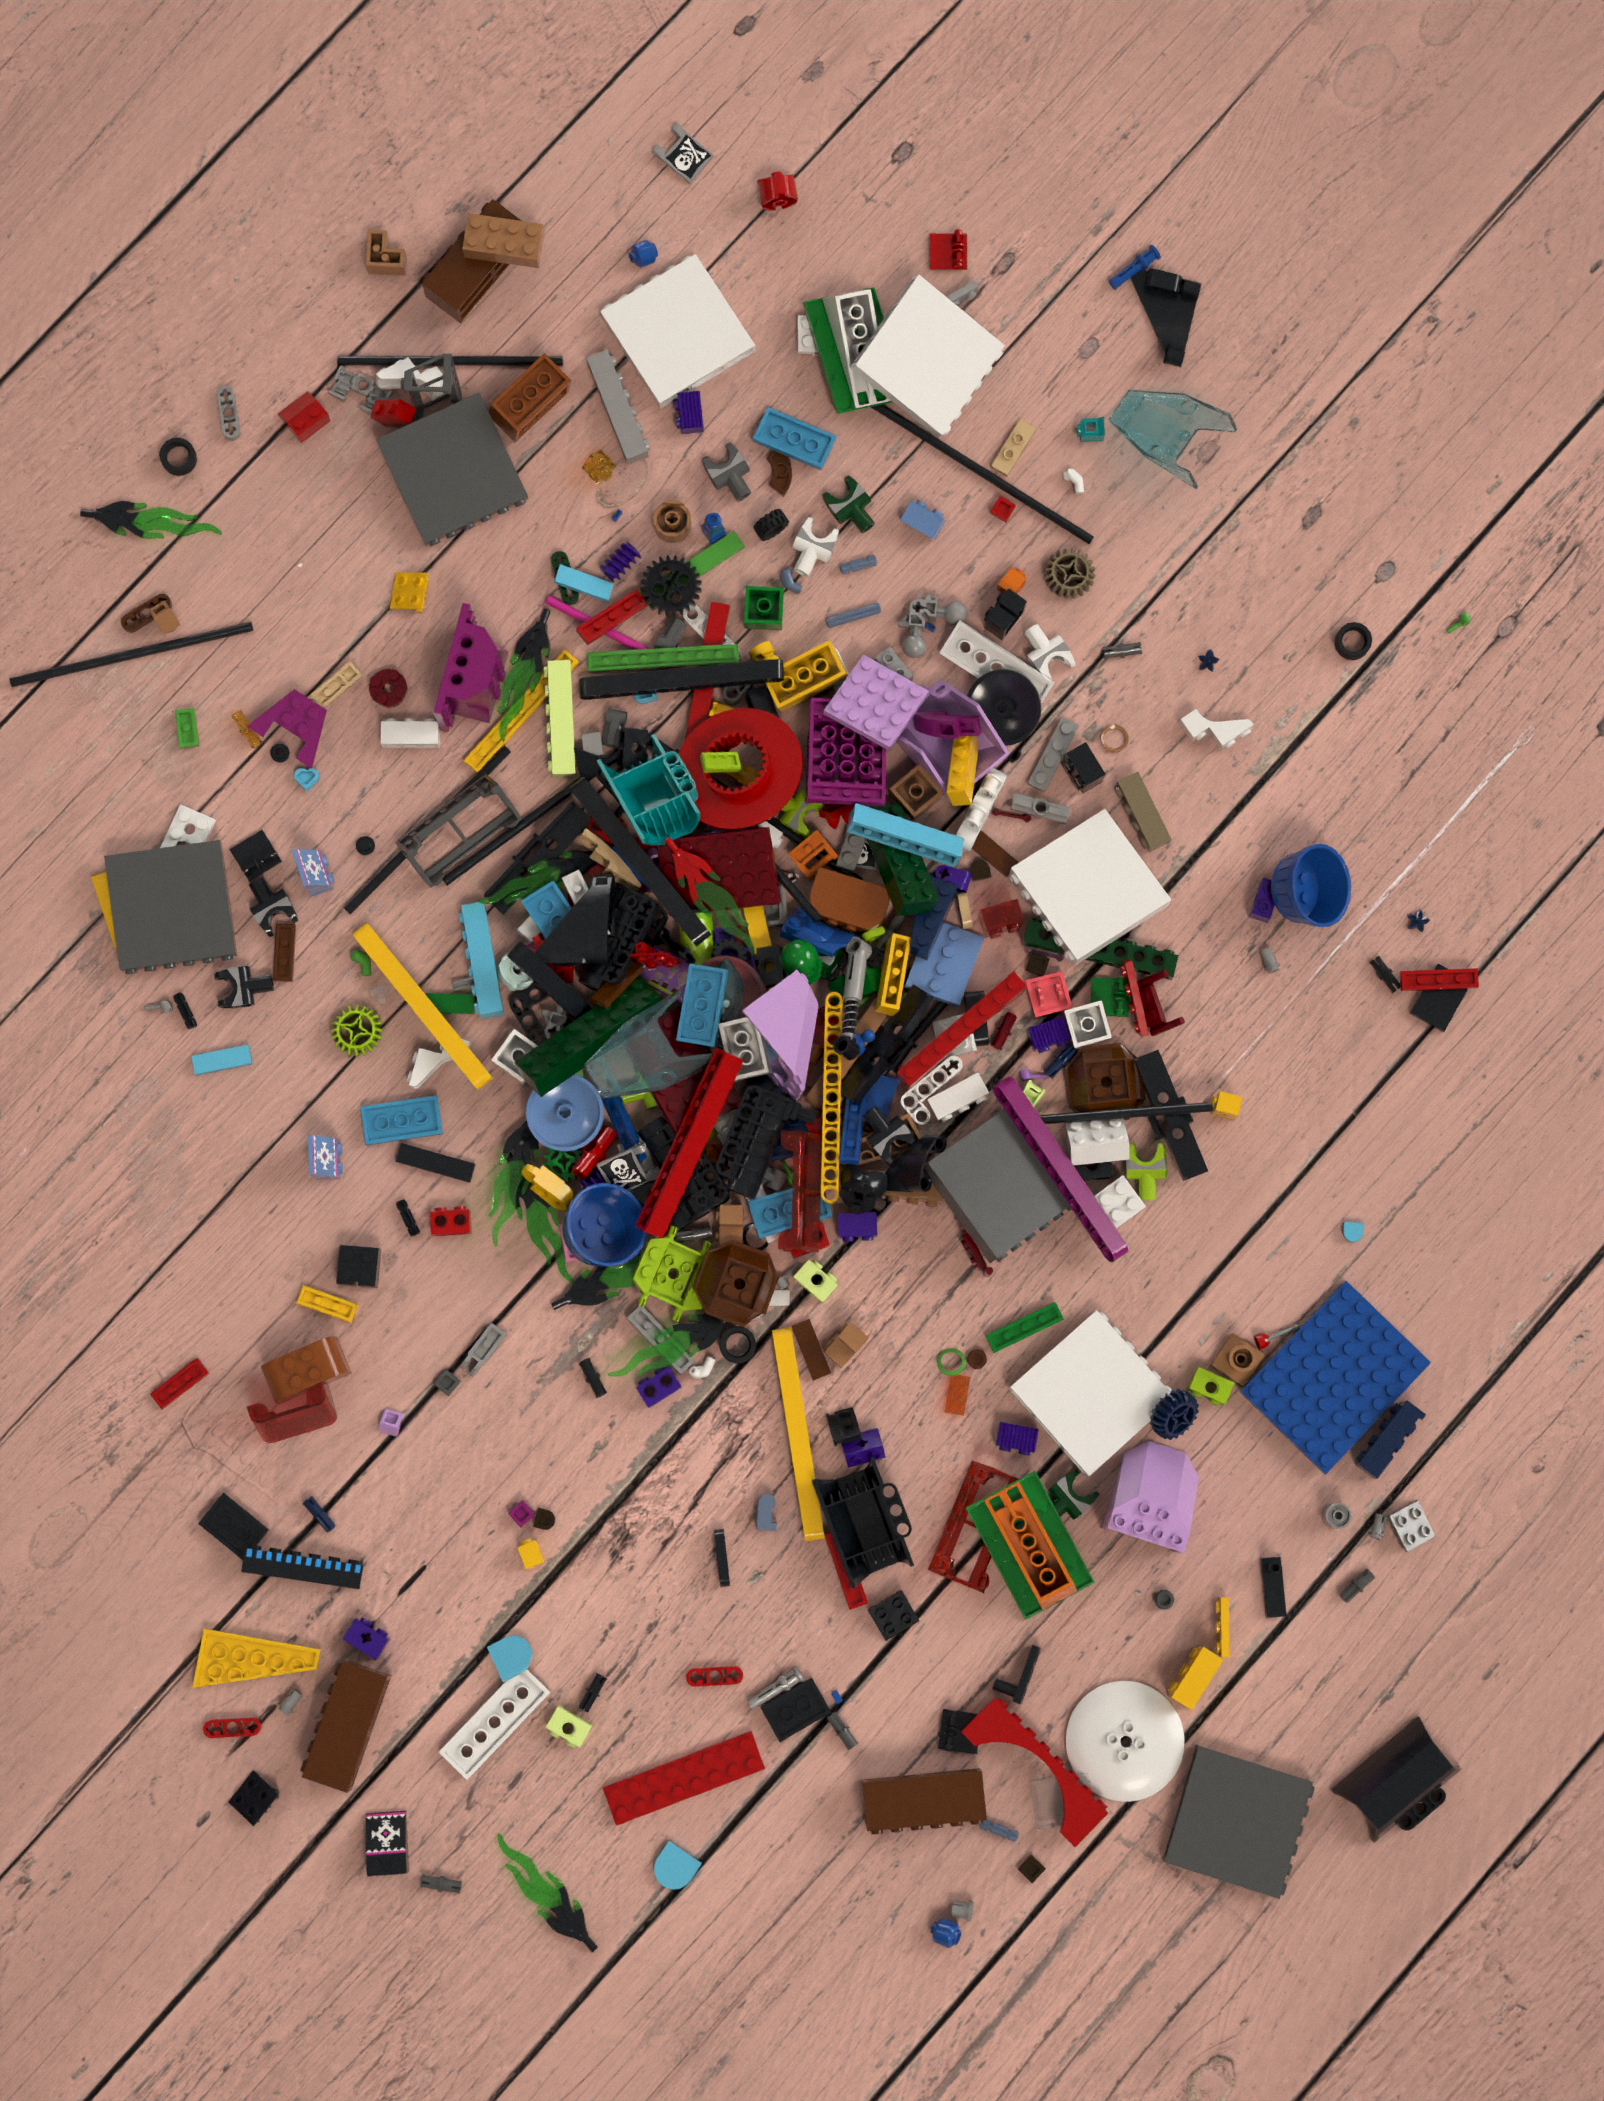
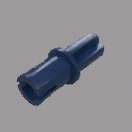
[1043,1045,1077,1079]
[303,1496,335,1533]

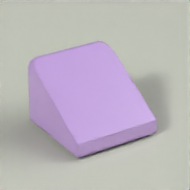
[379,1409,404,1436]

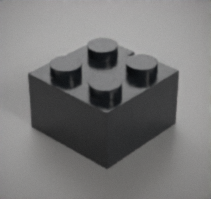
[984,588,1027,640]
[1063,742,1106,794]
[336,1245,381,1288]

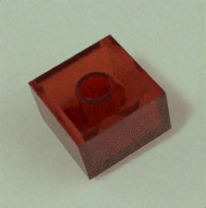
[978,899,1024,939]

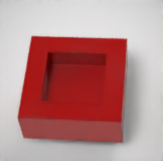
[990,496,1016,523]

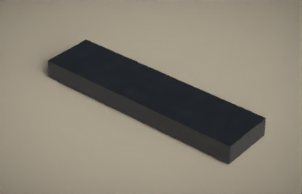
[396,1143,476,1183]

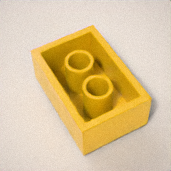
[1167,1645,1223,1711]

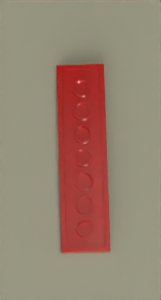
[603,1731,765,1826]

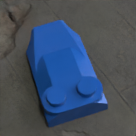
[780,907,855,957]

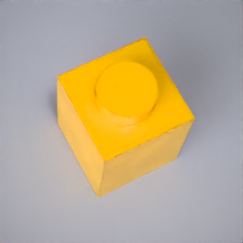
[517,1538,545,1570]

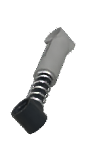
[833,936,872,1060]

